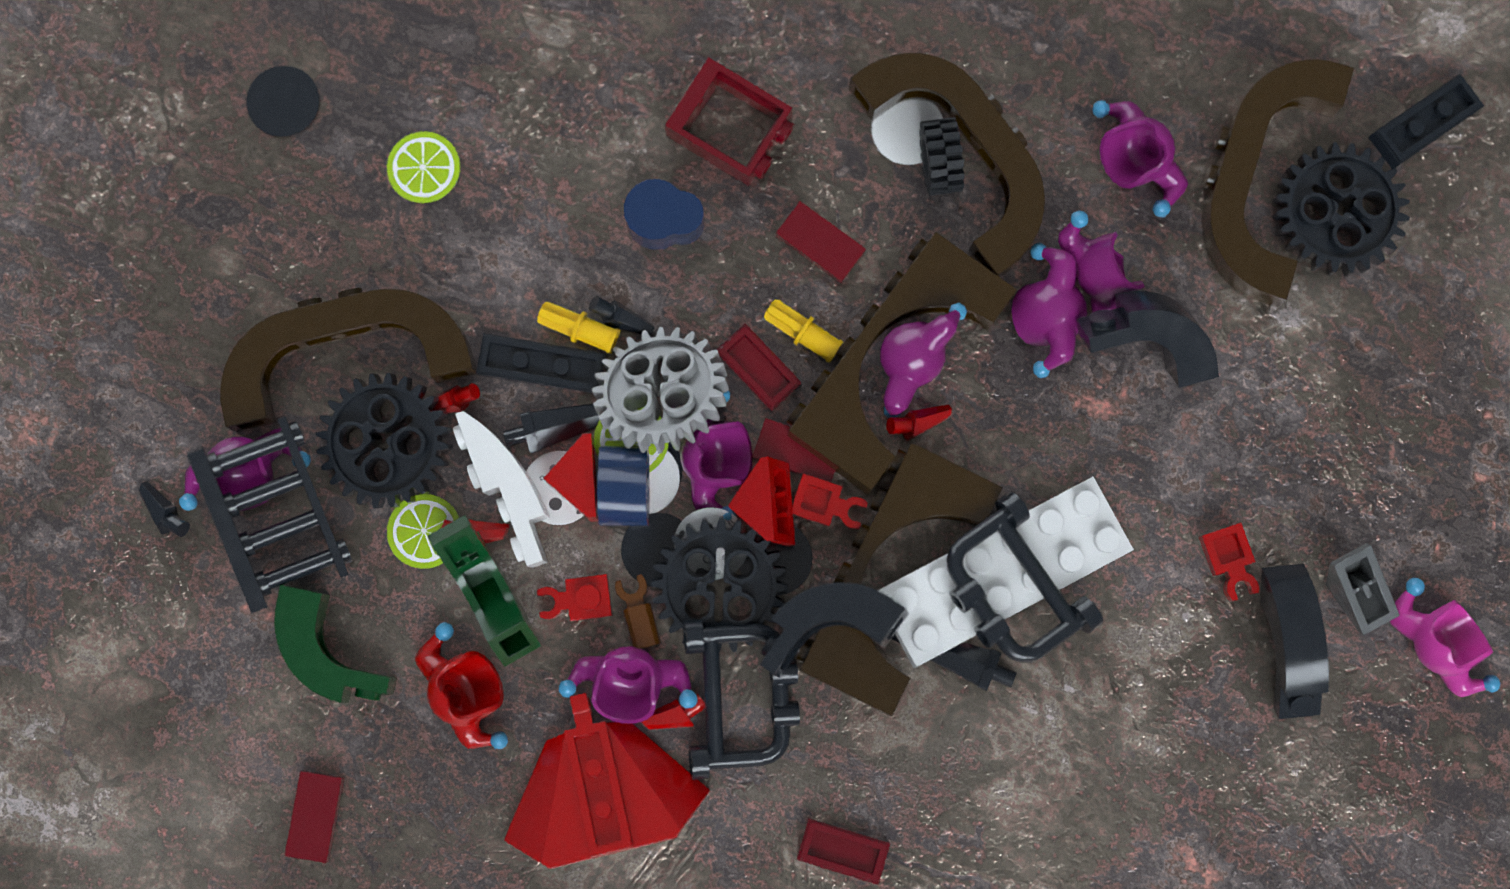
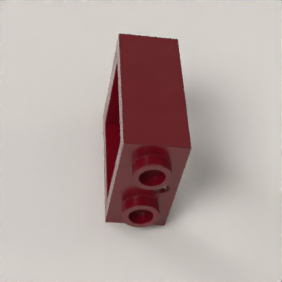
[665,57,795,186]

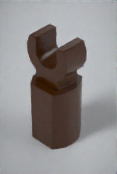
[615,574,661,649]

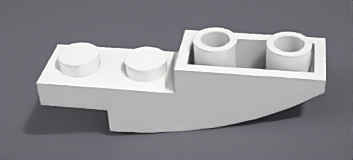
[453,411,550,568]

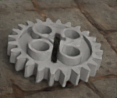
[592,327,729,454]

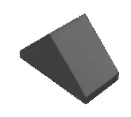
[1326,543,1400,636]

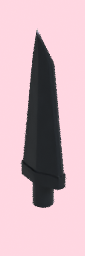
[503,403,600,454]
[892,634,1017,691]

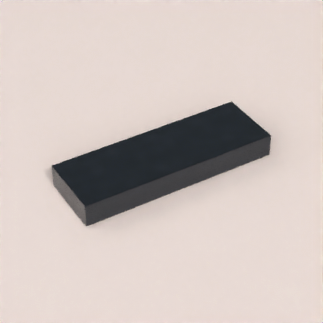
[1368,74,1485,170]
[476,333,607,395]

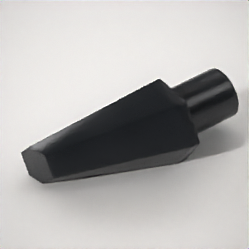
[589,296,655,335]
[139,481,190,537]

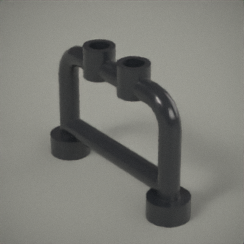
[946,491,1104,663]
[683,619,800,780]

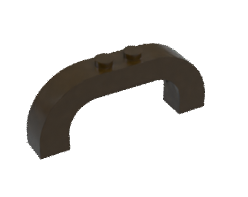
[849,53,1045,278]
[1202,59,1354,308]
[220,288,477,432]

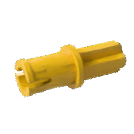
[764,299,844,363]
[537,301,621,354]

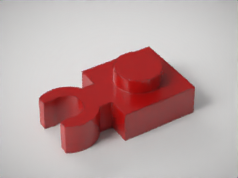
[792,473,868,530]
[1198,523,1259,602]
[537,574,613,622]

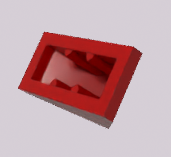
[543,433,598,522]
[728,456,795,546]

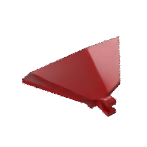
[504,693,710,869]

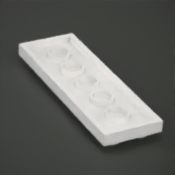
[878,477,1134,668]

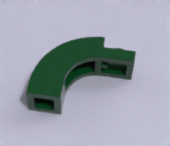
[428,515,542,667]
[274,585,397,703]

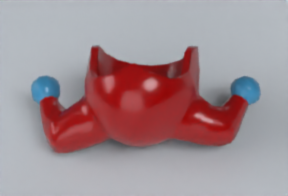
[415,622,508,749]

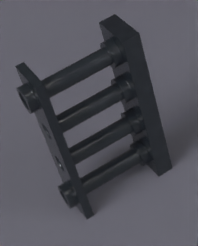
[186,415,352,614]

